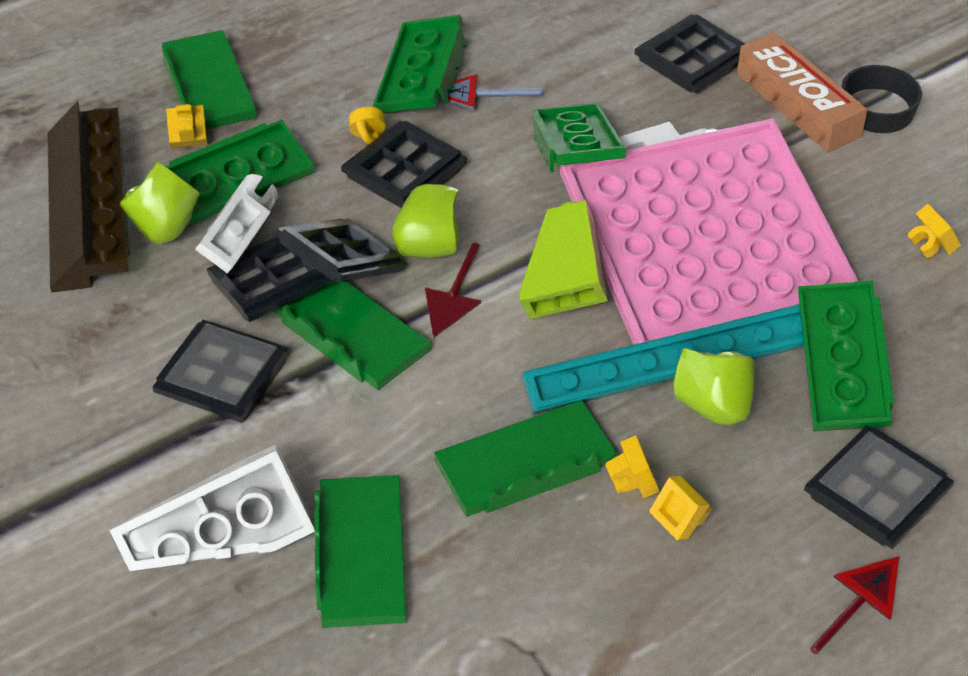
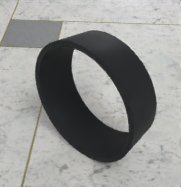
[841,65,922,133]

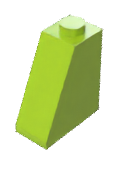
[519,200,608,320]

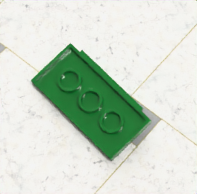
[373,15,466,113]
[161,30,257,129]
[533,103,626,172]
[165,119,315,226]
[798,280,894,432]
[273,281,431,390]
[434,400,617,517]
[314,475,406,628]

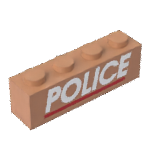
[737,32,867,153]

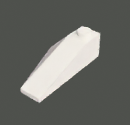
[110,444,315,571]

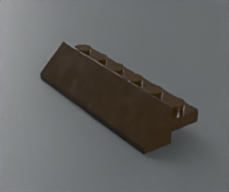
[48,101,130,293]

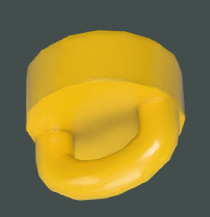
[348,107,386,145]

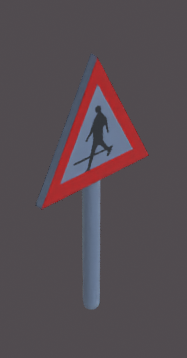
[439,74,544,110]

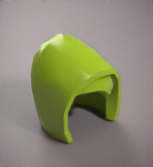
[120,162,200,245]
[392,184,460,258]
[674,348,755,426]

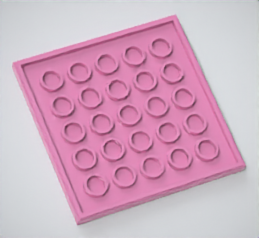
[560,118,859,345]

